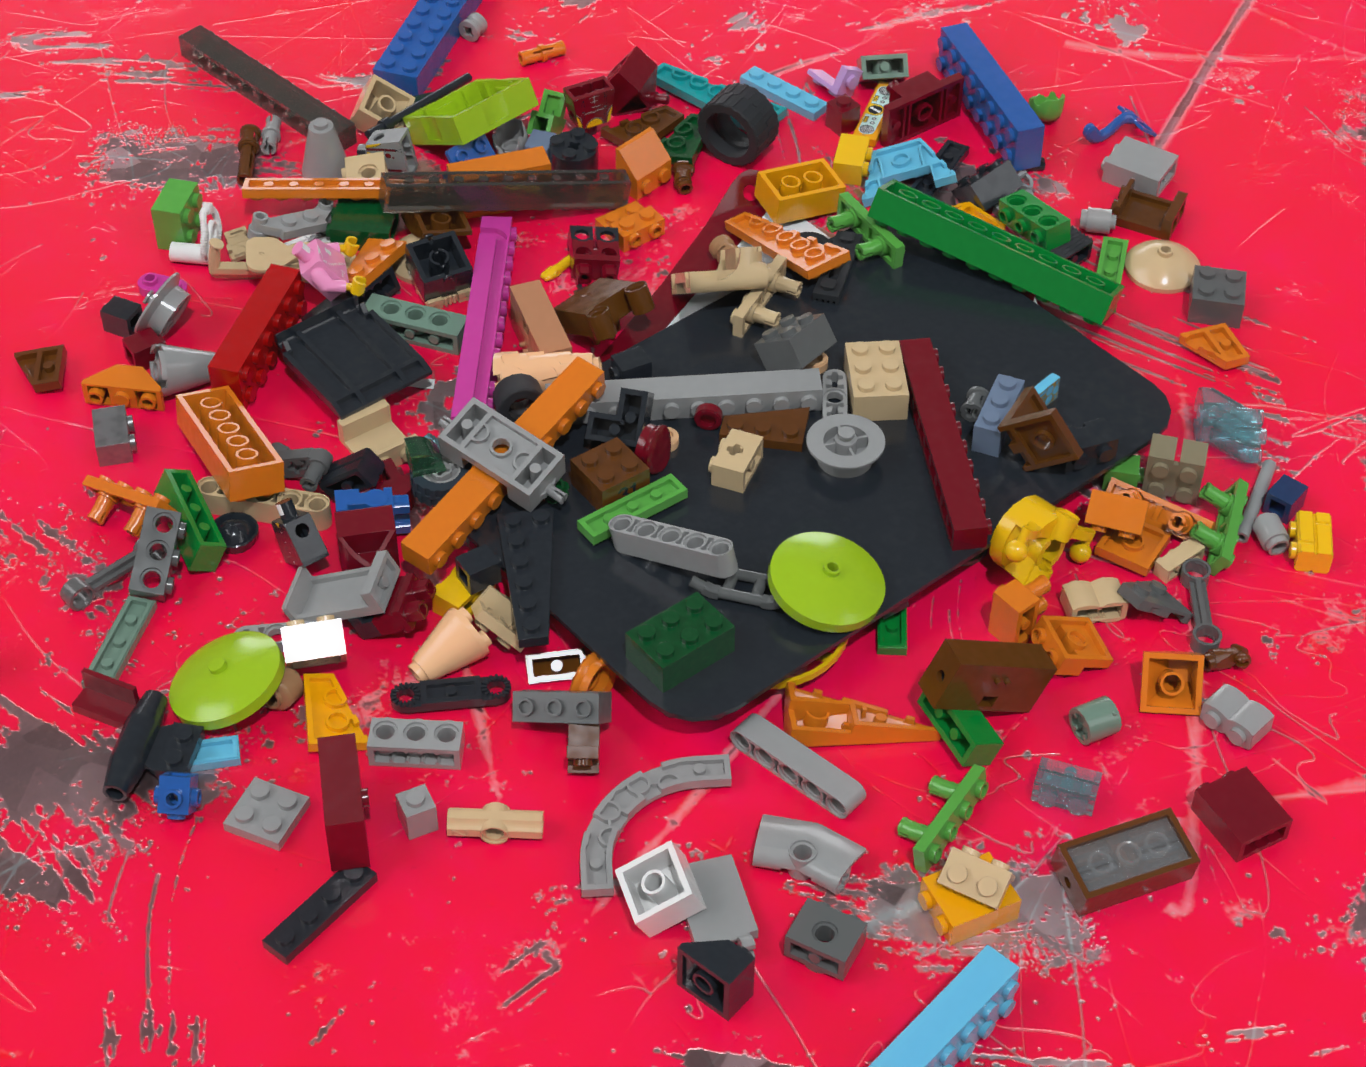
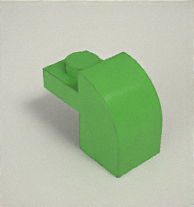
[527,88,567,135]

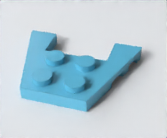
[862,138,958,207]

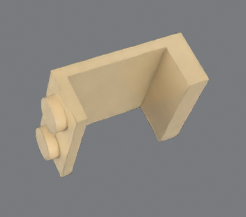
[337,399,420,467]

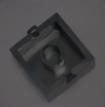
[405,230,473,302]

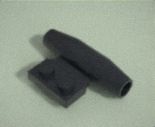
[102,690,205,801]

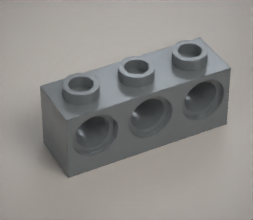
[128,506,187,602]
[512,690,612,724]

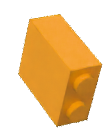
[918,852,1022,946]

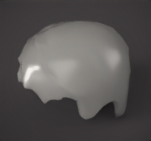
[492,118,528,154]

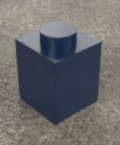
[1262,474,1308,525]

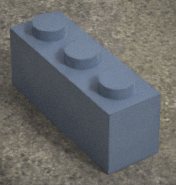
[971,374,1025,457]

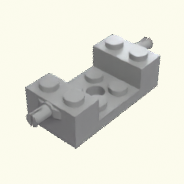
[438,397,568,512]

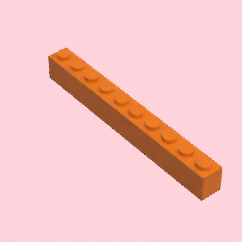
[401,356,606,576]

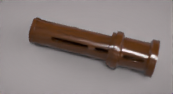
[236,124,261,186]

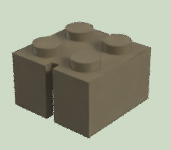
[1142,433,1209,505]

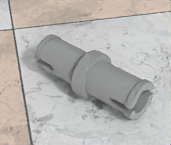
[261,115,281,155]

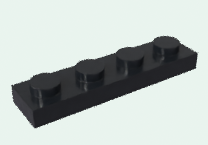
[262,867,378,965]

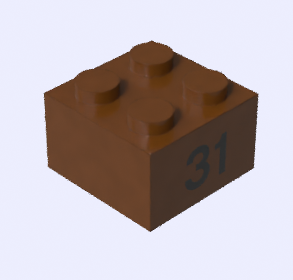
[570,437,650,510]

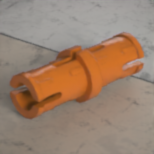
[518,40,566,66]

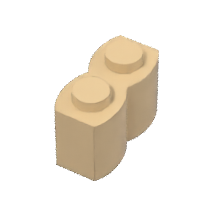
[1060,577,1129,623]

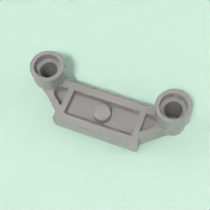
[247,198,334,241]

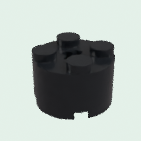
[549,127,599,184]

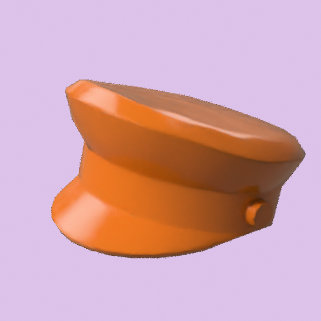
[569,652,616,691]

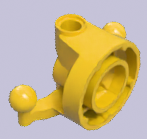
[989,495,1096,586]

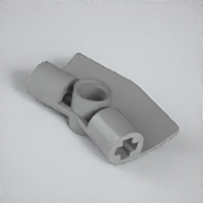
[752,814,867,895]

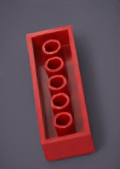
[208,264,307,409]

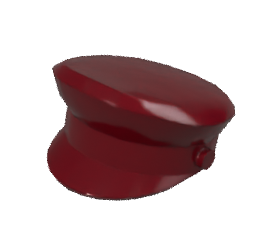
[635,423,671,474]

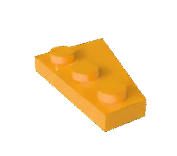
[303,673,368,752]

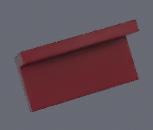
[72,667,139,730]

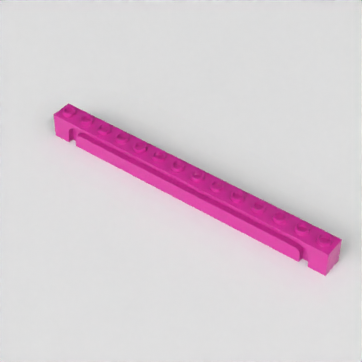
[451,216,517,420]

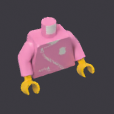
[292,236,366,301]

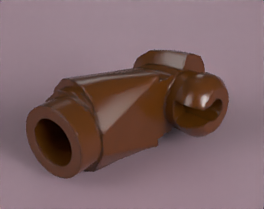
[671,160,695,194]
[1203,644,1251,672]

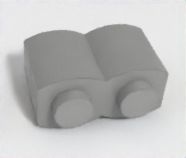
[1200,684,1274,750]

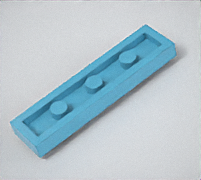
[740,66,827,121]

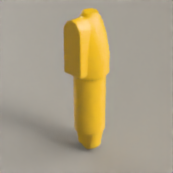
[540,254,570,281]

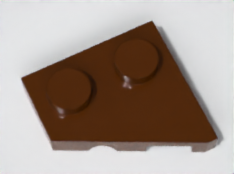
[14,344,67,393]

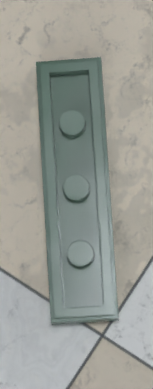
[81,595,157,689]

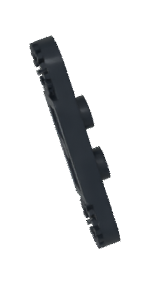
[390,674,512,713]

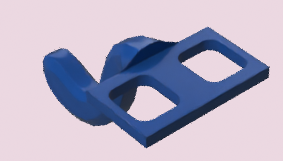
[1082,105,1157,143]

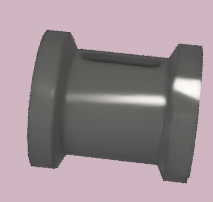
[960,386,989,422]

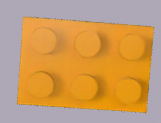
[754,158,846,224]

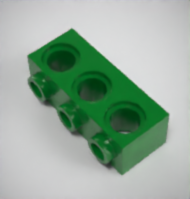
[998,189,1071,251]

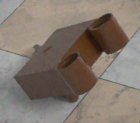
[554,278,655,345]

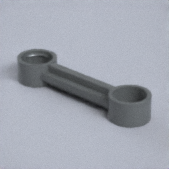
[60,539,166,611]
[1179,558,1222,654]

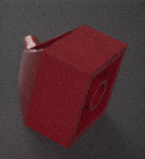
[606,46,670,116]
[334,505,400,575]

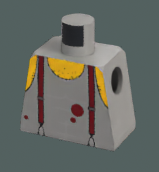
[357,127,419,178]

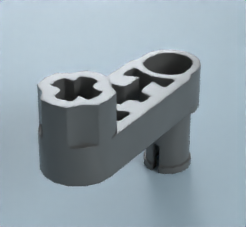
[271,442,334,492]

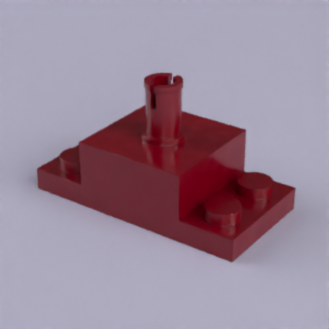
[880,71,964,147]

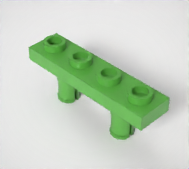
[827,191,905,269]
[1189,478,1249,576]
[897,764,989,873]

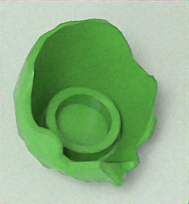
[1028,91,1066,122]

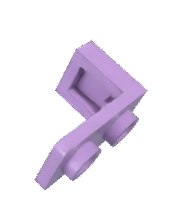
[807,65,863,97]

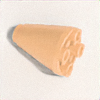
[408,607,492,682]

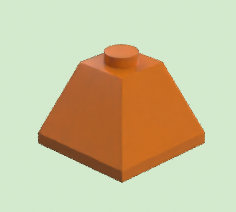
[1139,651,1205,715]

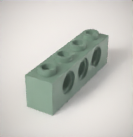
[365,293,466,356]

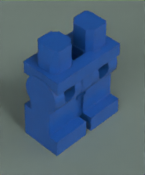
[334,487,411,534]

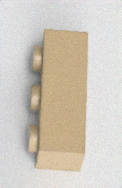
[1153,538,1205,583]

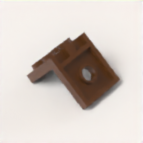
[997,386,1084,472]

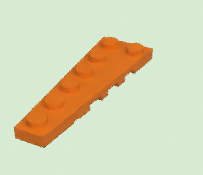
[725,212,851,280]

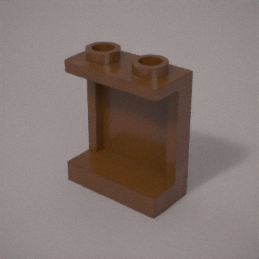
[1111,178,1188,240]

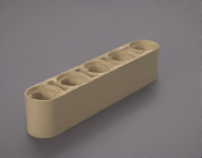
[197,476,332,531]

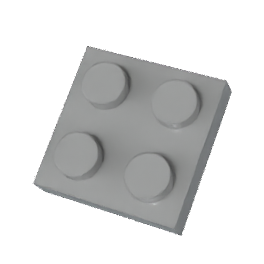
[223,777,311,851]

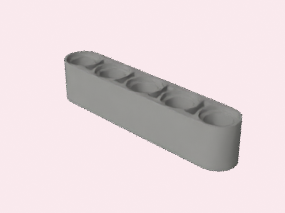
[608,514,738,578]
[730,713,866,819]

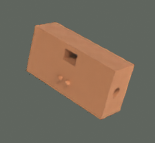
[509,279,572,353]

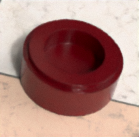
[694,403,723,430]

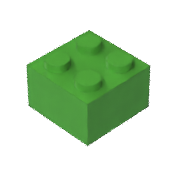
[151,178,203,250]

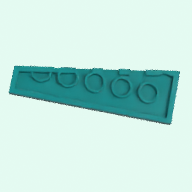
[656,62,787,132]

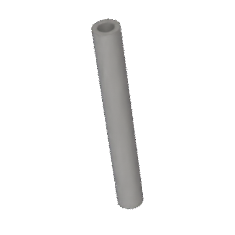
[1238,459,1277,543]

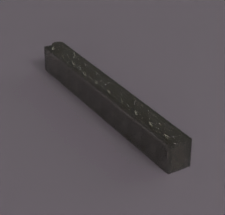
[178,25,357,150]
[378,169,632,214]

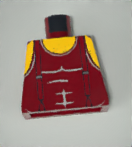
[563,76,615,135]

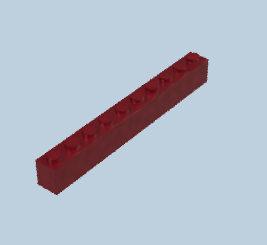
[899,337,992,551]

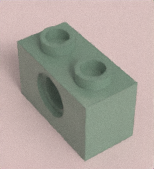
[856,53,909,84]

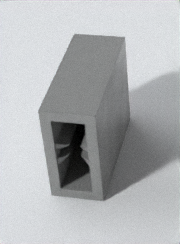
[1101,136,1179,197]

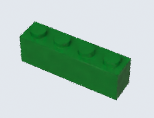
[154,469,227,572]

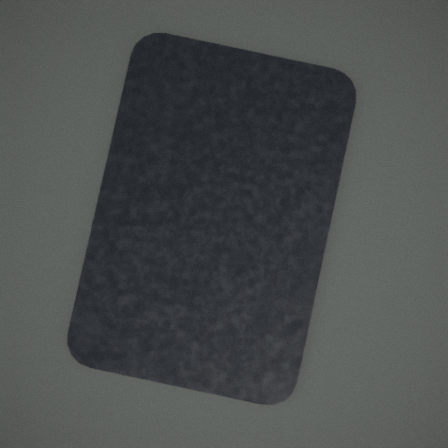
[433,226,1171,722]

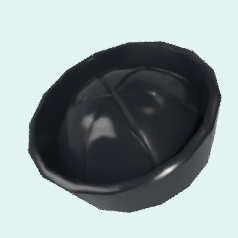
[214,512,259,554]

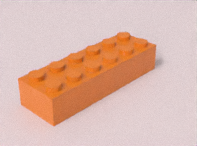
[176,385,285,502]

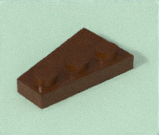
[600,105,684,146]
[719,407,810,452]

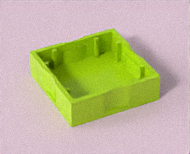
[403,77,539,145]

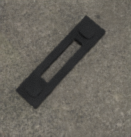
[812,230,863,305]

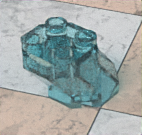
[1193,387,1267,464]

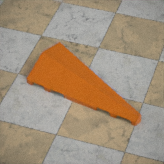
[783,682,941,747]

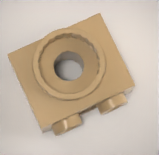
[341,151,391,201]

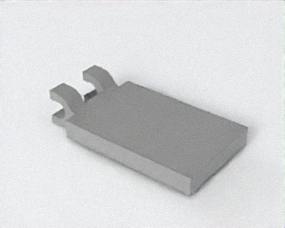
[685,854,758,957]

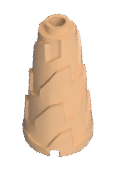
[493,351,602,403]

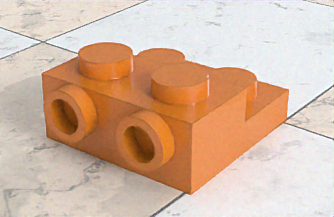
[595,201,665,253]
[1031,615,1113,676]

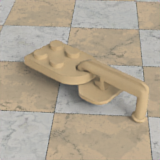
[208,237,356,283]

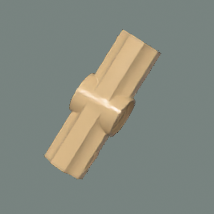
[447,802,544,844]

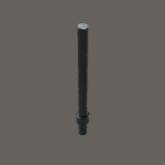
[365,73,472,139]

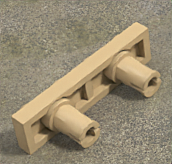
[730,254,803,338]

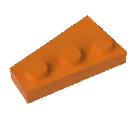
[347,238,407,287]

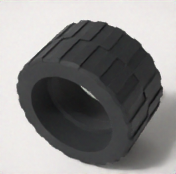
[697,83,779,166]

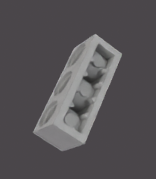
[367,717,465,770]

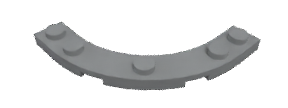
[580,754,732,897]

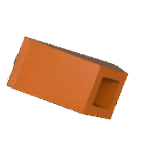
[81,364,165,411]

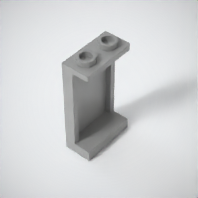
[282,550,401,622]

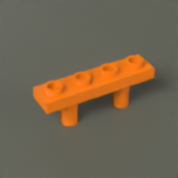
[82,474,178,538]
[1105,477,1216,546]

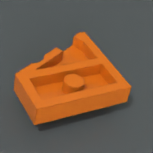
[1179,323,1250,370]

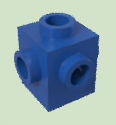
[153,771,202,820]

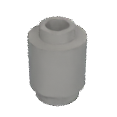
[1079,207,1117,234]
[1252,513,1290,555]

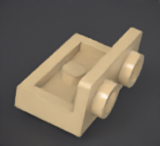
[471,585,524,652]
[937,845,1015,910]

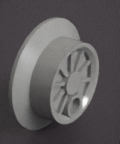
[134,272,191,337]
[806,414,885,478]

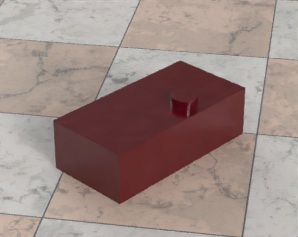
[317,733,370,872]

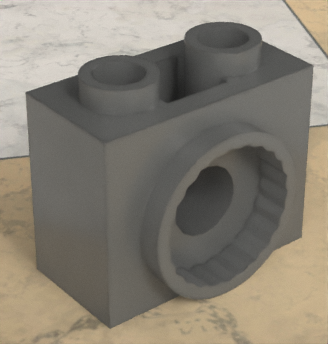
[784,897,867,981]

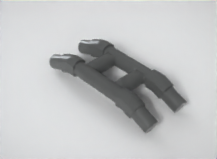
[688,568,781,610]

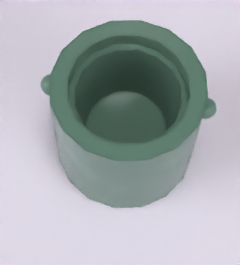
[1069,696,1122,745]

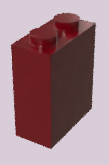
[1191,767,1293,863]

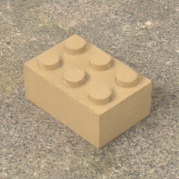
[844,340,909,421]

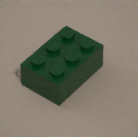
[625,592,735,693]

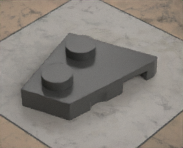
[1117,580,1194,624]

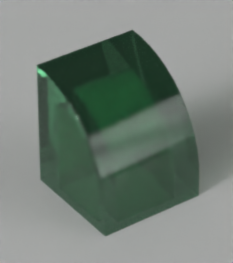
[404,436,446,478]

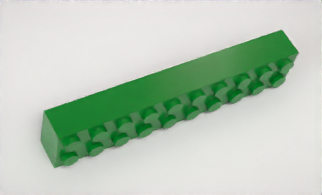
[867,179,1125,325]

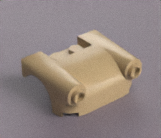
[671,246,772,295]

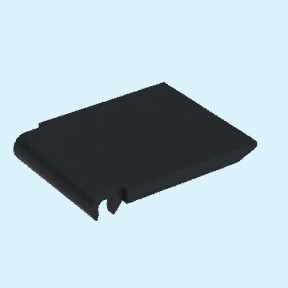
[274,295,433,420]

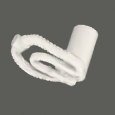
[169,202,222,265]

